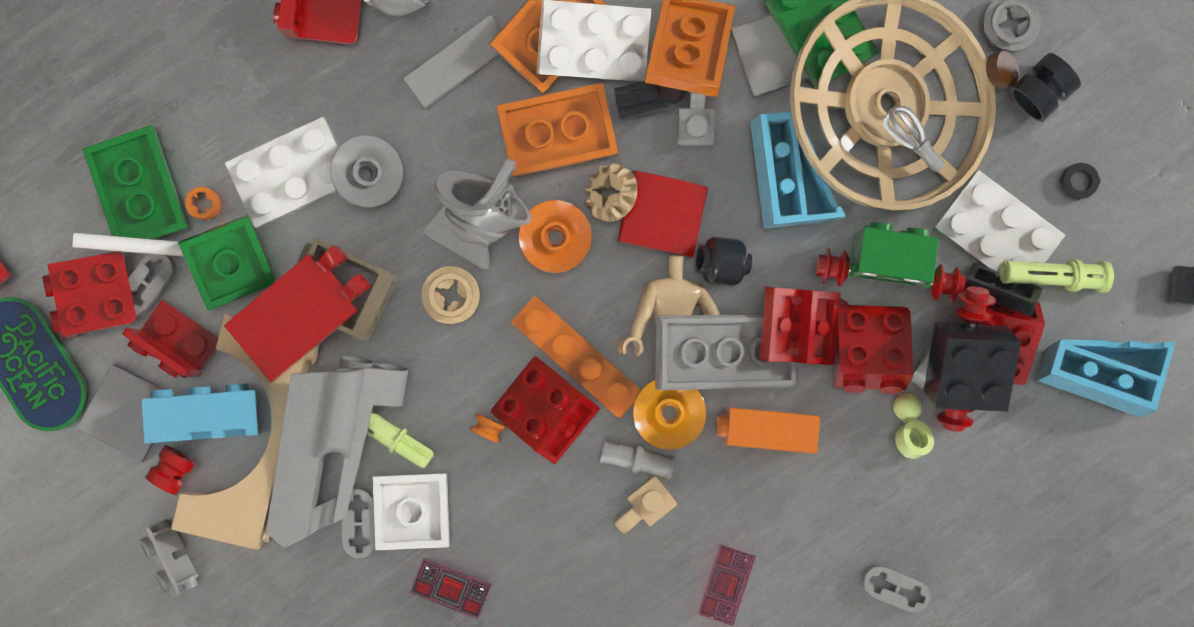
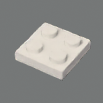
[373,473,450,550]

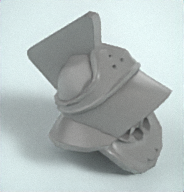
[424,159,532,269]

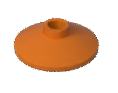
[519,200,592,273]

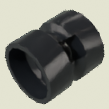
[1010,53,1081,122]

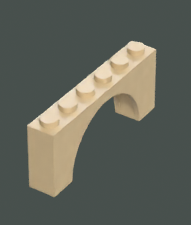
[171,314,319,550]

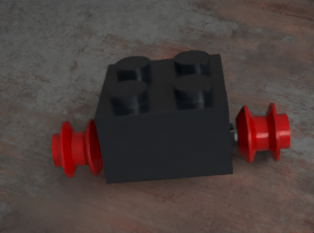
[923,286,1021,432]

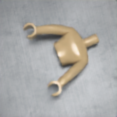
[617,256,720,356]

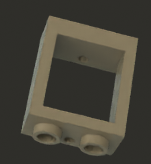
[298,238,399,342]

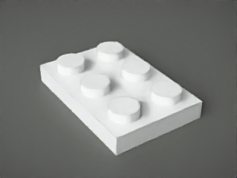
[536,0,651,82]
[225,117,339,229]
[932,170,1066,275]

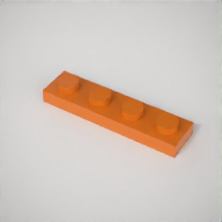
[511,296,641,419]

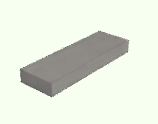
[403,15,501,109]

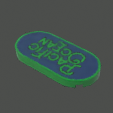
[0,297,88,431]

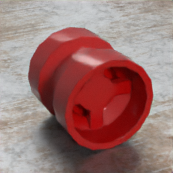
[145,445,196,495]

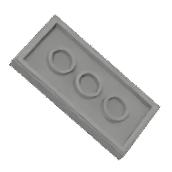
[655,314,798,390]

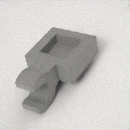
[677,92,715,147]

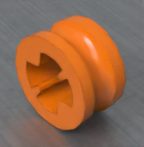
[185,186,221,221]
[470,413,506,443]

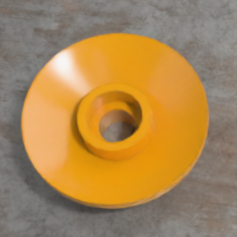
[633,380,706,450]

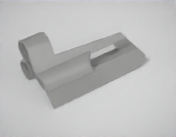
[266,356,409,548]

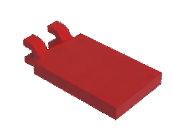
[223,245,371,383]

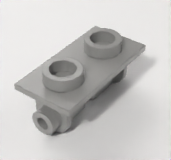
[139,519,199,597]

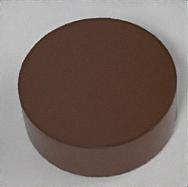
[986,51,1019,89]

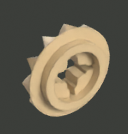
[583,163,637,222]
[422,266,480,324]

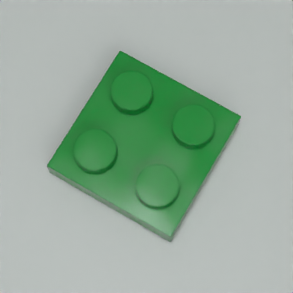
[178,214,276,311]

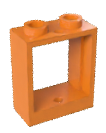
[716,407,820,454]

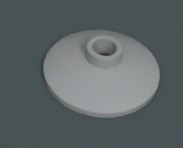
[330,135,403,208]

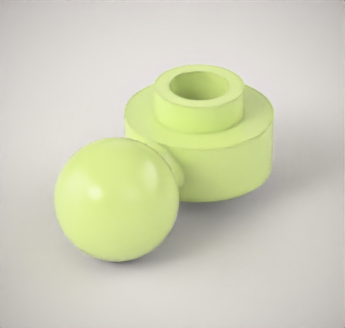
[893,392,934,459]

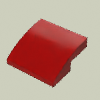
[617,170,708,258]
[760,287,841,365]

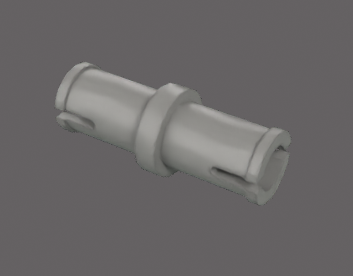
[599,439,675,479]

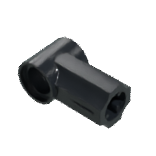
[614,81,687,120]

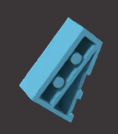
[750,112,845,229]
[1037,339,1176,417]
[141,384,259,444]

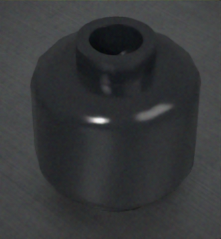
[696,237,752,286]

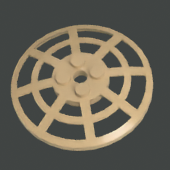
[790,0,996,211]

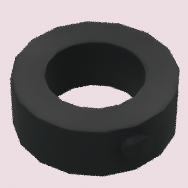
[1060,162,1101,200]

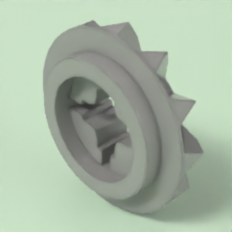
[983,0,1042,51]

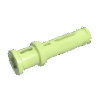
[1000,259,1114,294]

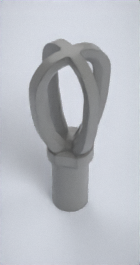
[883,106,945,172]

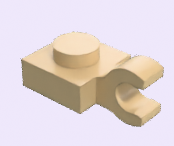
[613,475,678,535]

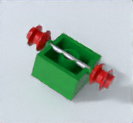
[815,222,966,303]

